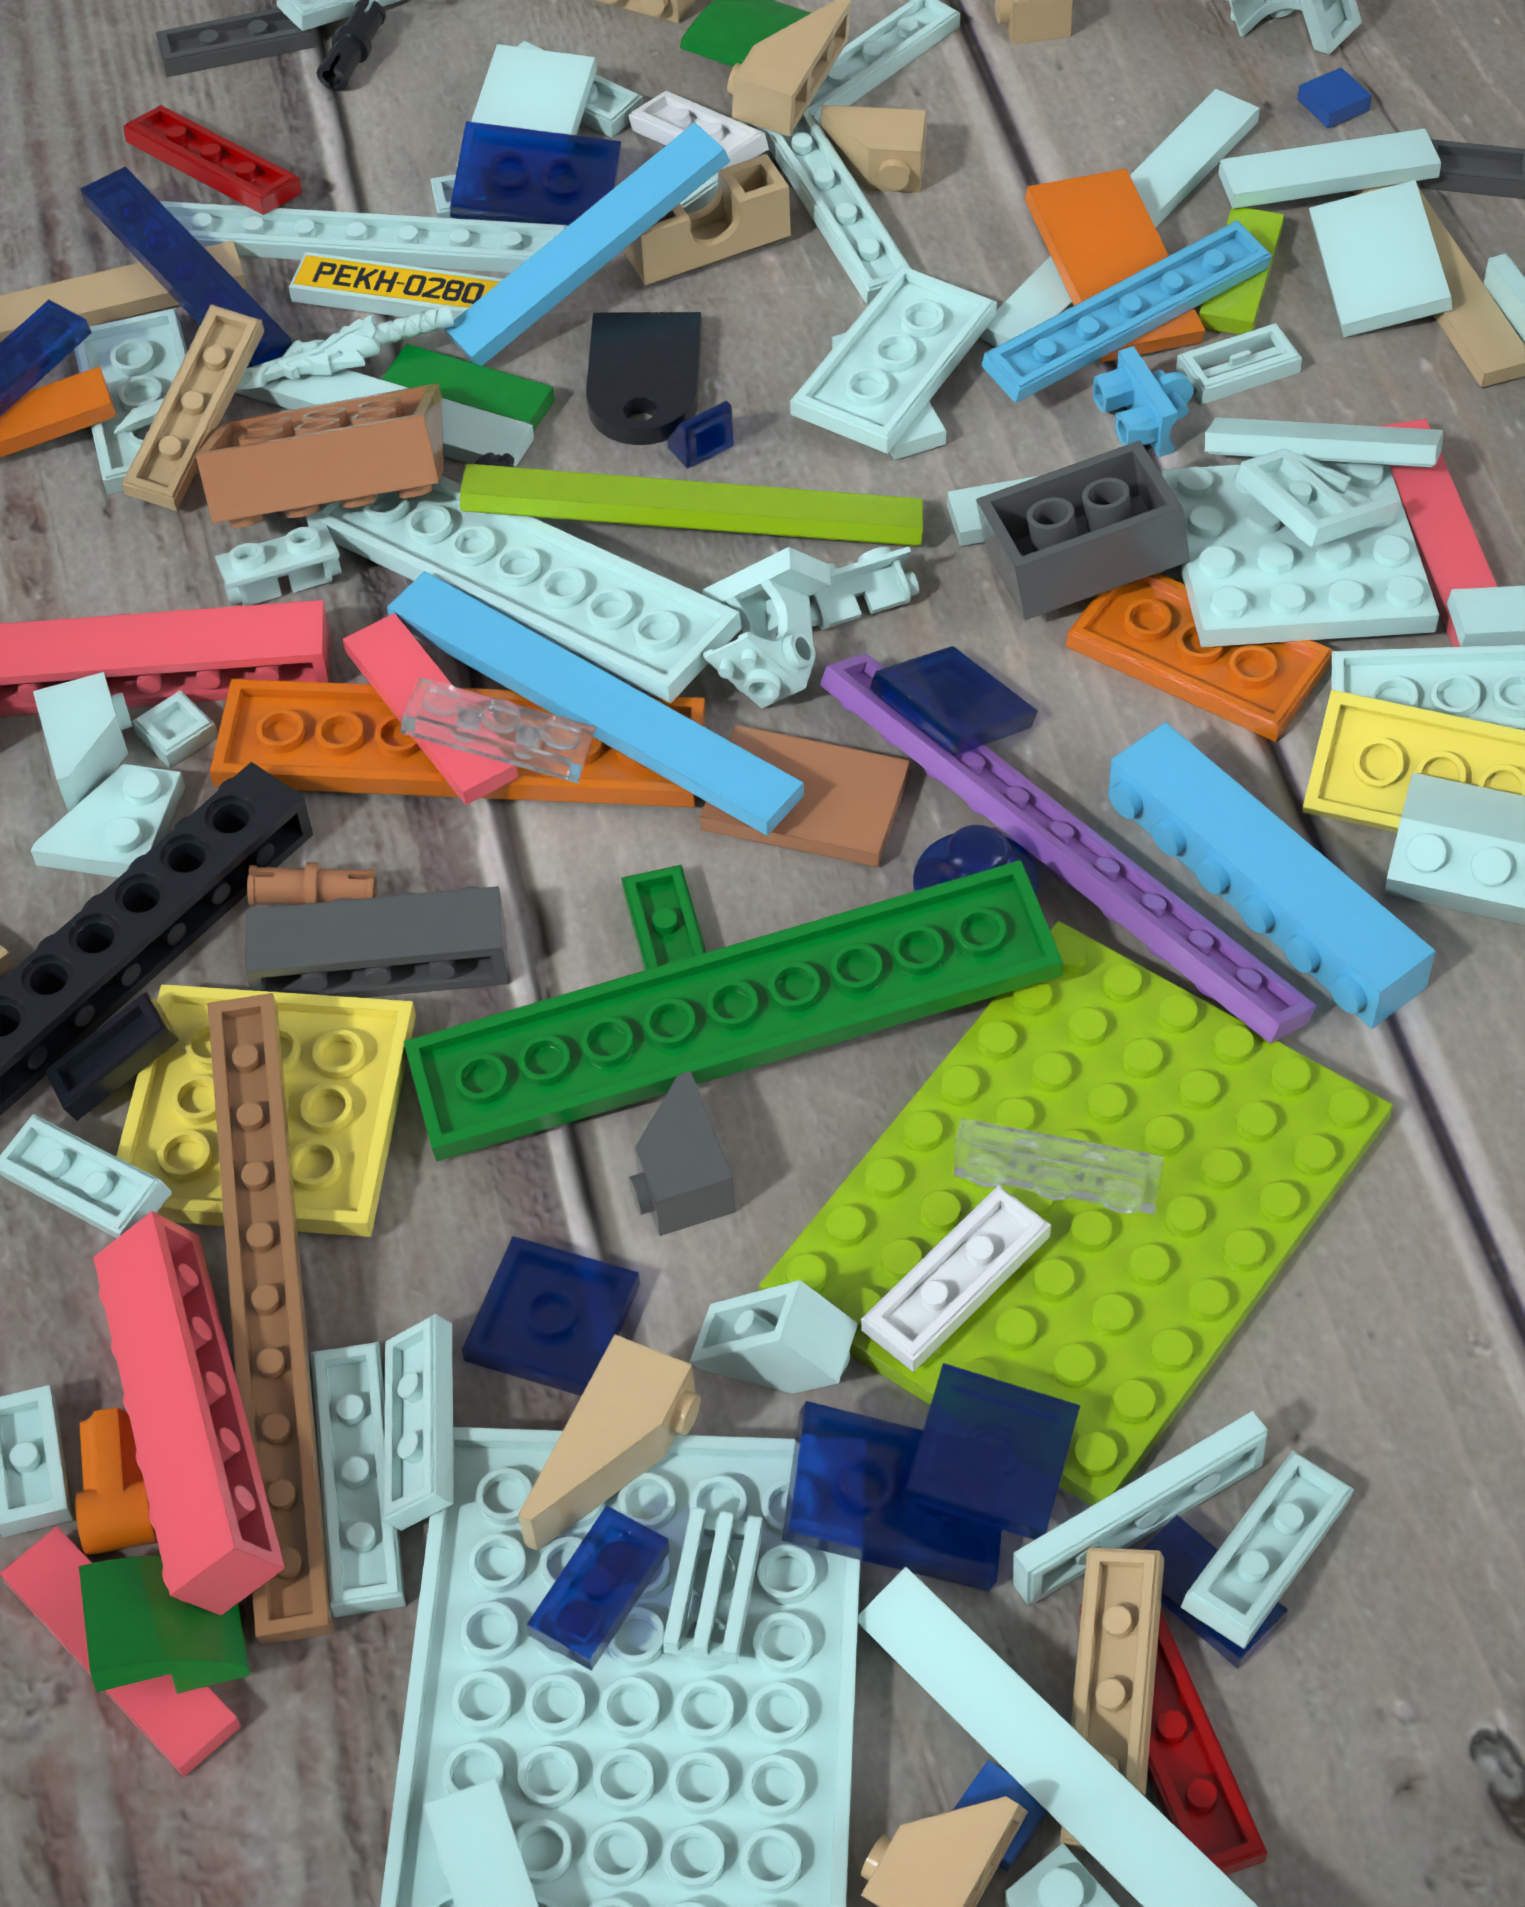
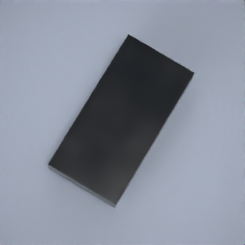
[45,991,179,1121]

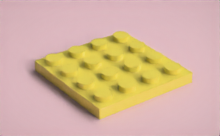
[116,984,416,1237]

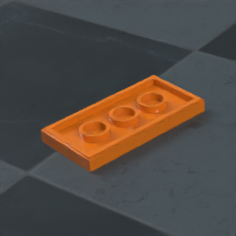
[1024,168,1205,363]
[1066,573,1334,742]

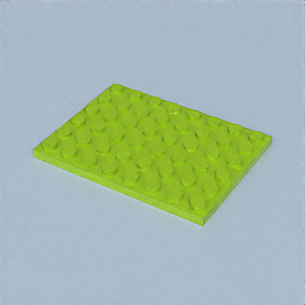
[759,920,1393,1506]

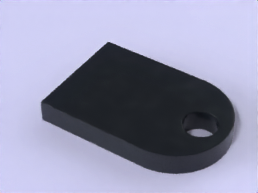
[586,312,702,445]

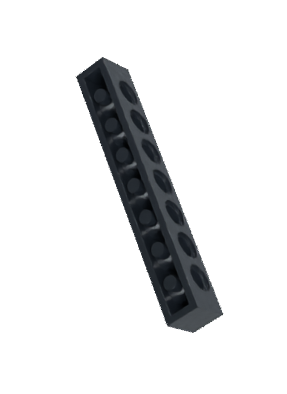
[0,762,313,1116]

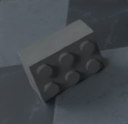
[976,440,1190,620]

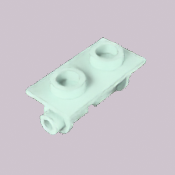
[215,524,342,606]
[809,546,919,630]

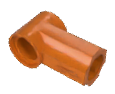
[76,1407,158,1556]

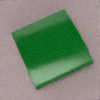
[680,0,811,67]
[79,1555,250,1694]

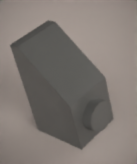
[628,1071,736,1236]

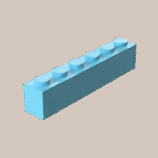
[1108,722,1436,1029]

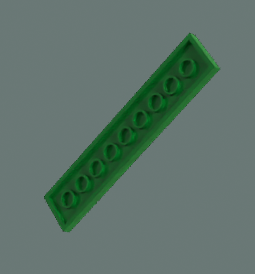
[403,860,1063,1162]

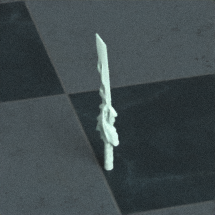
[114,305,454,435]

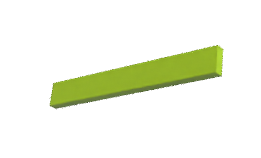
[460,464,923,546]

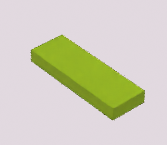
[1199,207,1285,335]

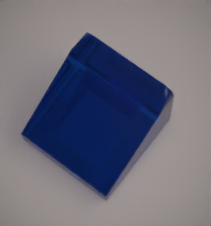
[667,400,734,469]

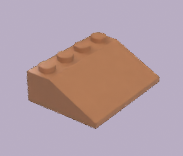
[196,383,444,528]

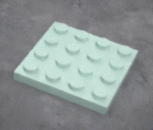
[1161,460,1439,647]

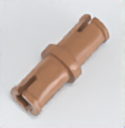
[247,862,377,906]

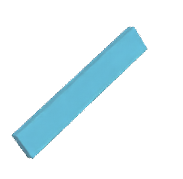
[445,122,731,366]
[981,220,1272,404]

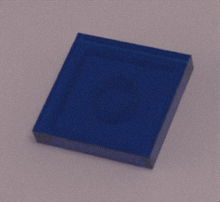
[869,646,1038,755]
[462,1236,640,1396]
[903,1363,1080,1540]

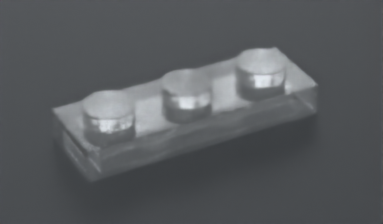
[400,677,596,783]
[954,1118,1164,1214]

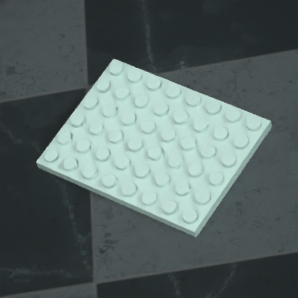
[380,1427,865,1907]

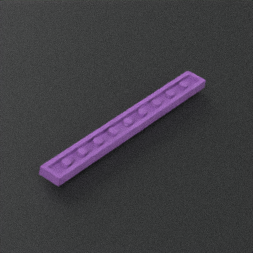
[820,653,1317,1044]

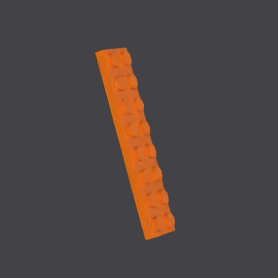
[210,679,706,808]

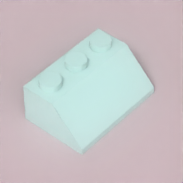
[1384,772,1525,925]

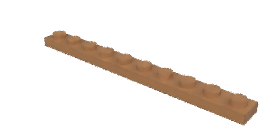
[207,993,333,1646]

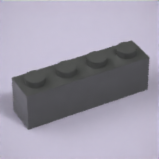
[245,886,509,998]

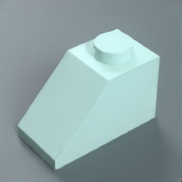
[33,672,133,813]
[689,1280,858,1394]

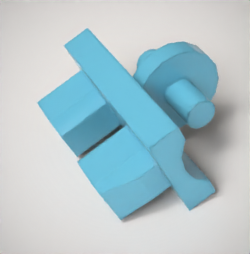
[1093,346,1194,457]

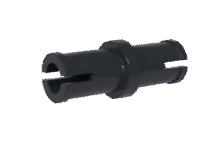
[316,0,386,91]

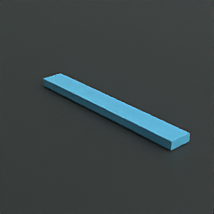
[387,571,804,836]

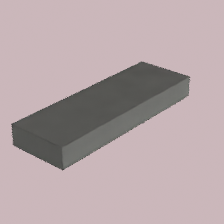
[156,7,314,77]

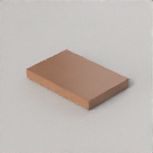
[700,725,910,868]

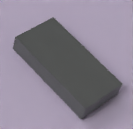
[1421,139,1525,199]

